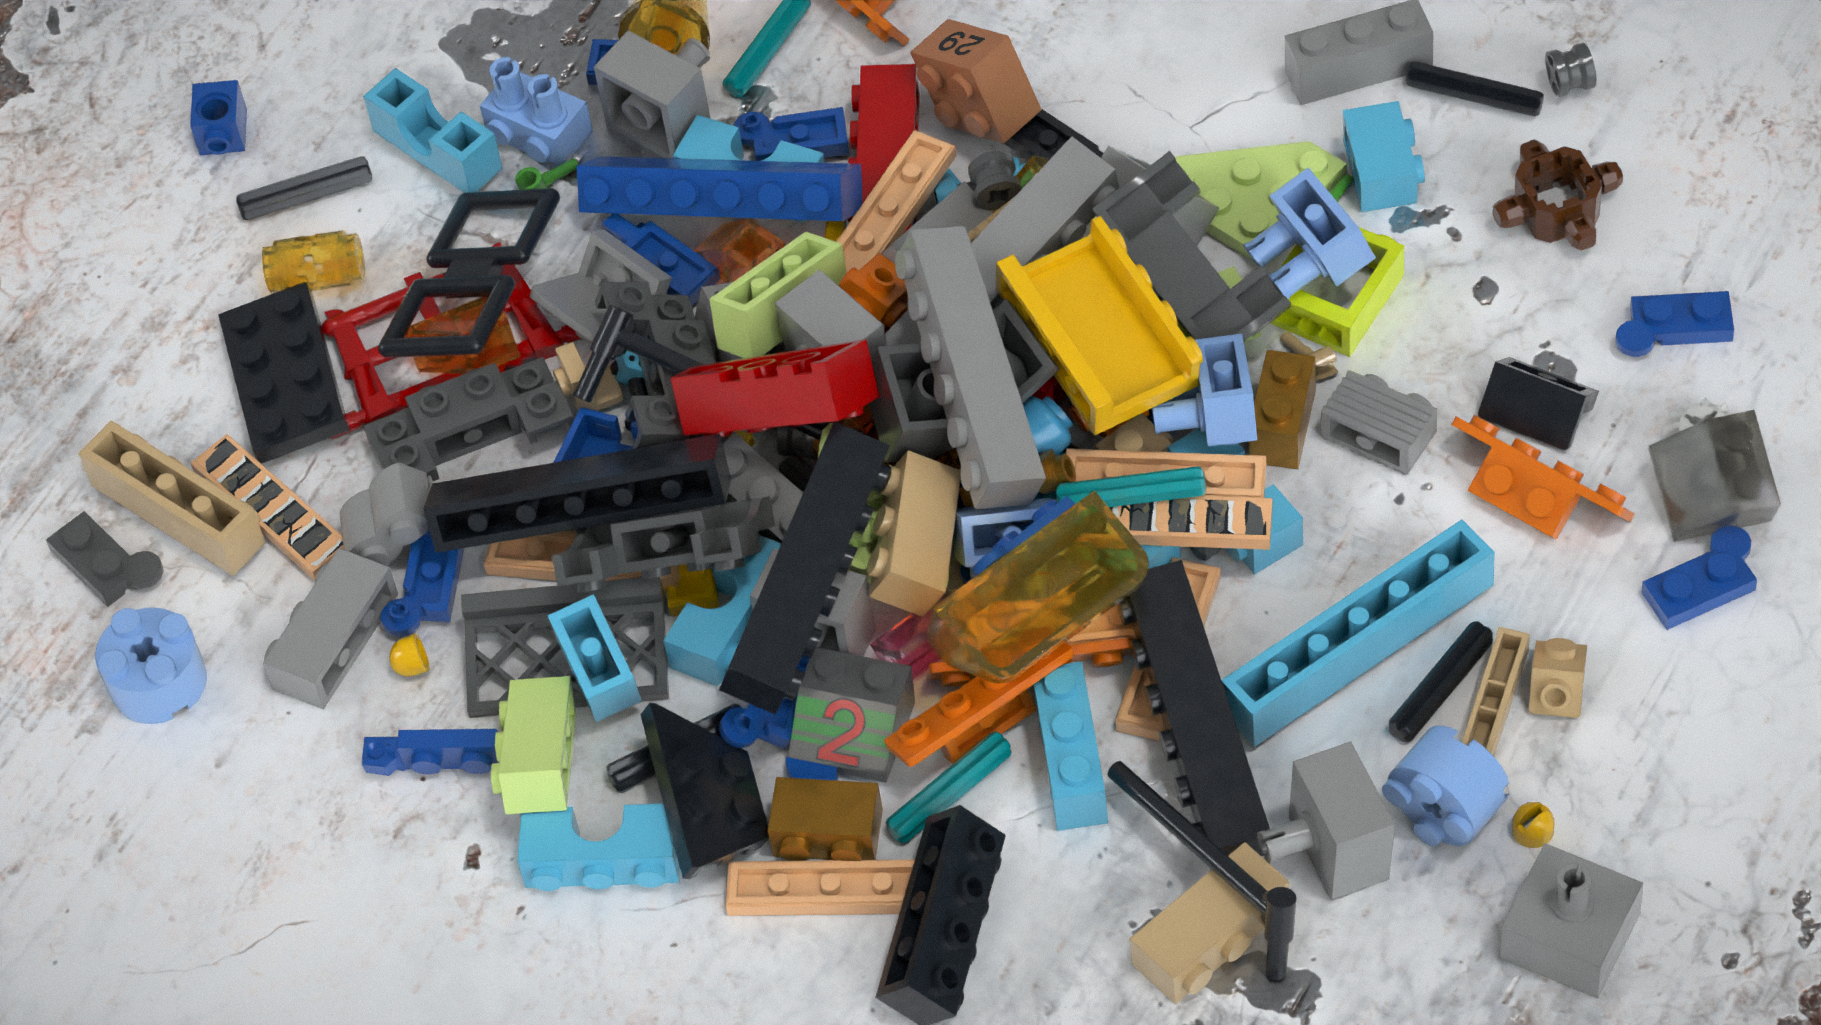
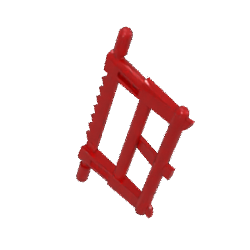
[322,242,581,439]

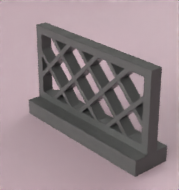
[461,577,669,718]

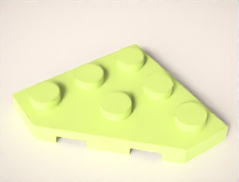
[1175,141,1347,262]

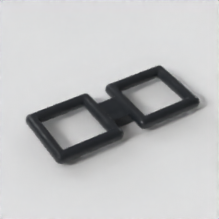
[378,188,560,358]

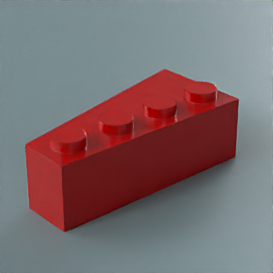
[670,339,880,437]

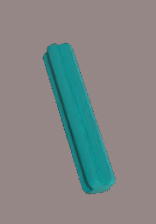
[723,0,811,98]
[1056,466,1206,511]
[885,731,1012,844]

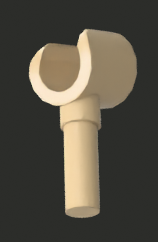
[1280,331,1338,381]

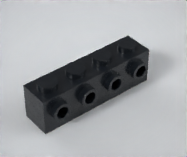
[875,805,1006,1025]

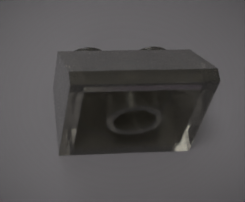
[1648,410,1781,542]

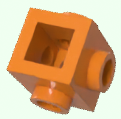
[838,253,908,329]

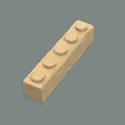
[1462,627,1530,757]

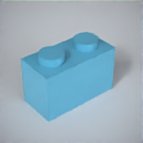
[1343,101,1425,212]
[547,594,642,722]

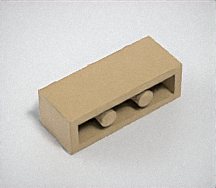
[866,450,961,617]
[1129,842,1289,1004]

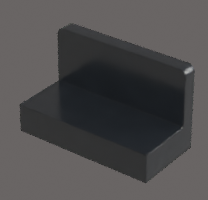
[1478,357,1599,450]

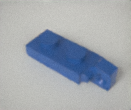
[602,213,721,306]
[362,729,500,776]

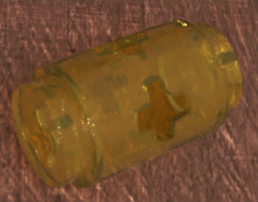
[262,230,365,293]

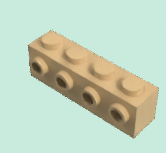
[78,420,266,576]

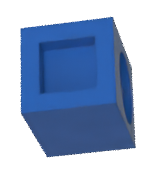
[190,80,247,155]

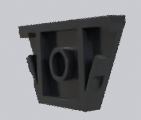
[640,703,769,879]

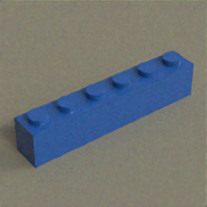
[576,156,863,221]

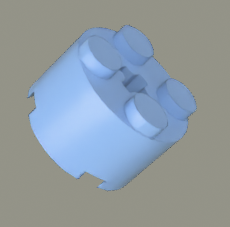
[95,608,207,724]
[1382,726,1509,847]

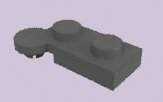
[46,511,163,607]

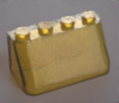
[927,490,1149,684]

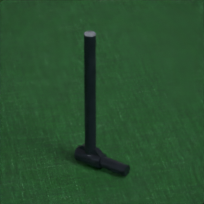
[573,304,829,440]
[1107,761,1297,980]

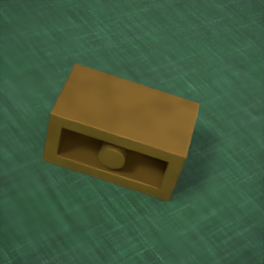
[1249,350,1316,470]
[768,777,883,861]

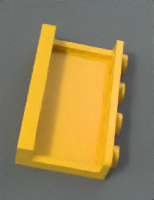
[996,216,1203,435]

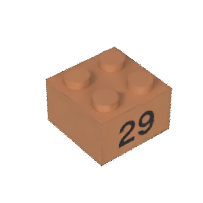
[910,19,1042,144]

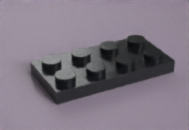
[218,281,350,464]

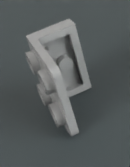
[529,229,672,343]

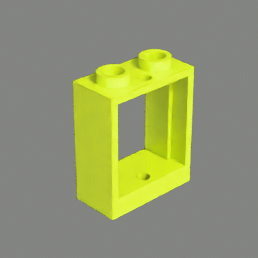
[1270,227,1404,357]

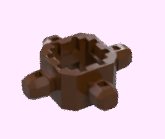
[1492,139,1623,251]

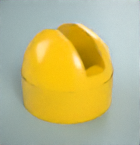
[389,633,430,677]
[1512,802,1555,848]

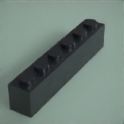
[719,421,891,715]
[423,434,731,553]
[1116,560,1270,870]

